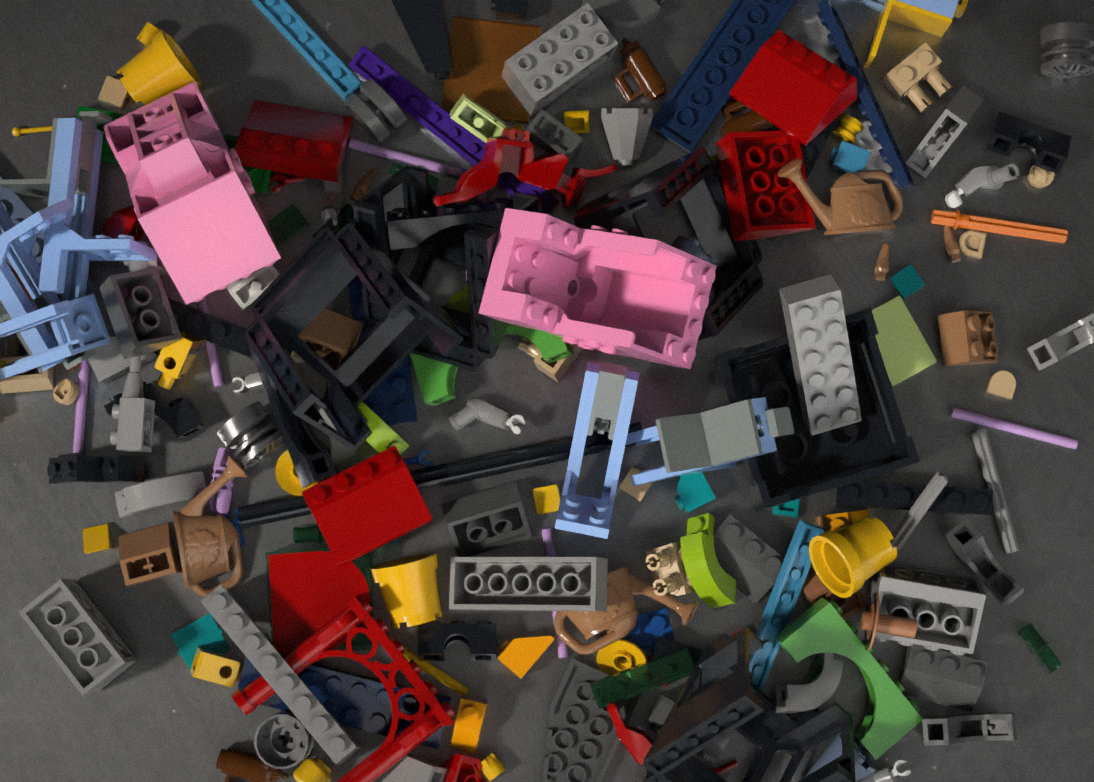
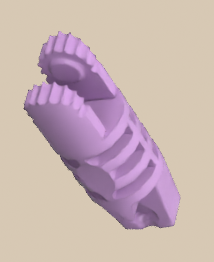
[208,447,236,514]

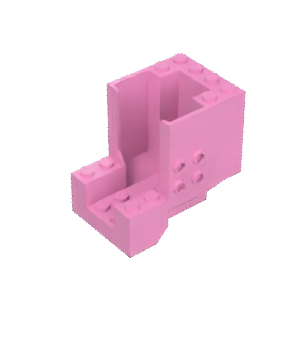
[103,81,281,305]
[479,208,716,370]

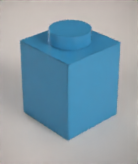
[828,141,870,175]

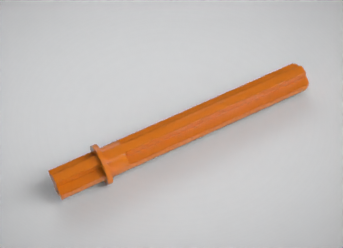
[931,208,1068,243]

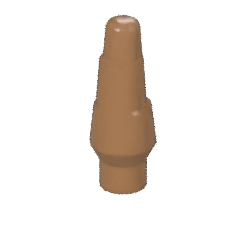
[350,168,377,202]
[943,226,961,263]
[875,243,890,281]

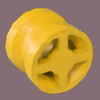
[832,114,864,145]

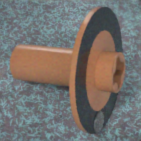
[861,593,917,651]

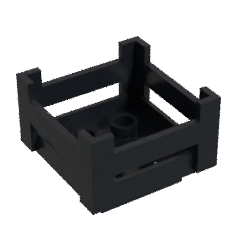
[710,308,920,512]

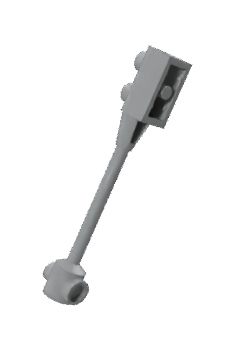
[110,244,163,452]

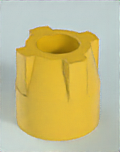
[136,22,160,46]
[480,752,506,781]

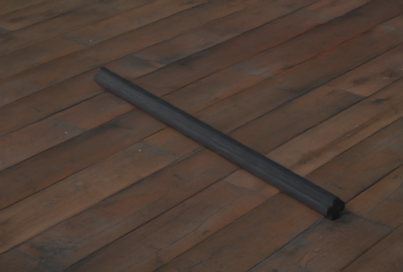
[238,422,642,529]

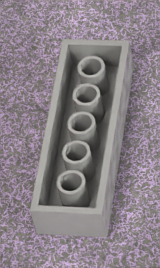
[779,274,862,435]
[449,557,608,612]

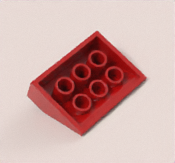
[729,30,857,146]
[235,100,354,183]
[716,131,816,241]
[301,445,433,567]

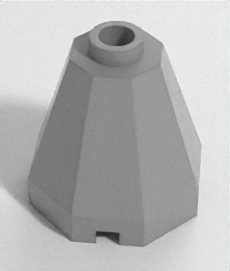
[601,108,653,165]

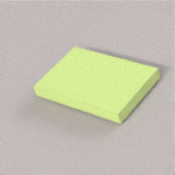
[872,295,937,387]

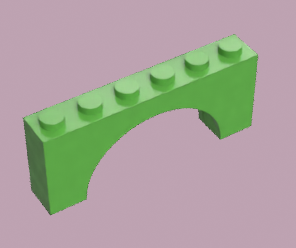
[410,323,574,406]
[774,597,922,760]

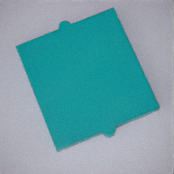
[170,613,231,671]

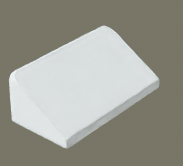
[226,265,279,310]

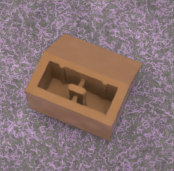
[293,307,364,367]
[938,310,998,366]
[119,523,182,586]

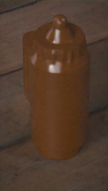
[613,38,667,103]
[720,101,775,137]
[216,747,288,782]

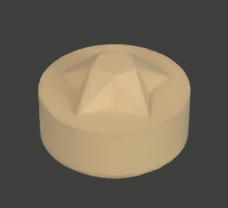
[1027,165,1054,189]
[53,378,79,405]

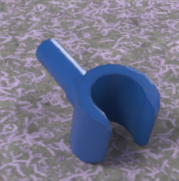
[403,450,432,467]
[224,509,245,546]

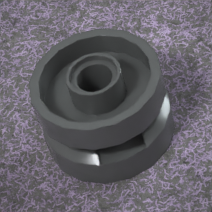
[343,78,407,144]

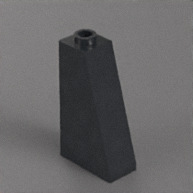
[391,0,456,82]

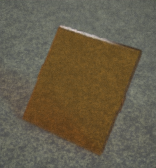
[442,16,540,123]

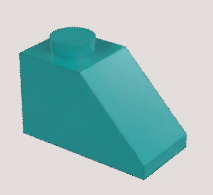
[674,472,716,513]

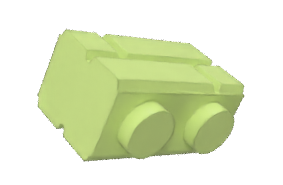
[449,93,507,143]

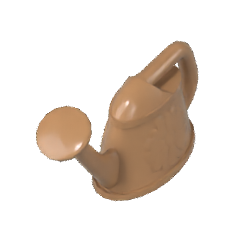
[777,158,903,235]
[172,455,248,598]
[554,566,699,655]

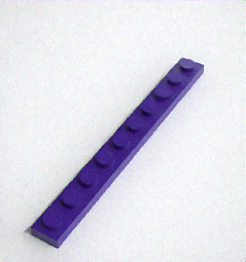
[348,45,560,215]

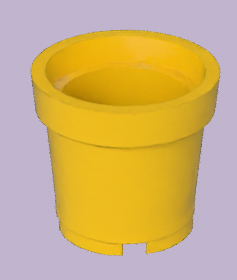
[117,29,202,105]
[809,516,897,598]
[370,552,443,628]

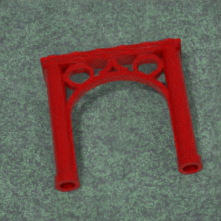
[231,596,455,782]

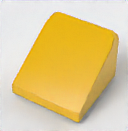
[532,484,560,515]
[82,524,114,554]

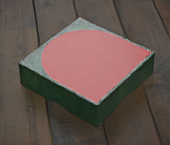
[265,548,379,656]

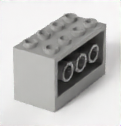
[501,3,618,116]
[866,563,986,655]
[18,579,138,696]

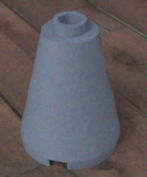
[804,731,877,782]

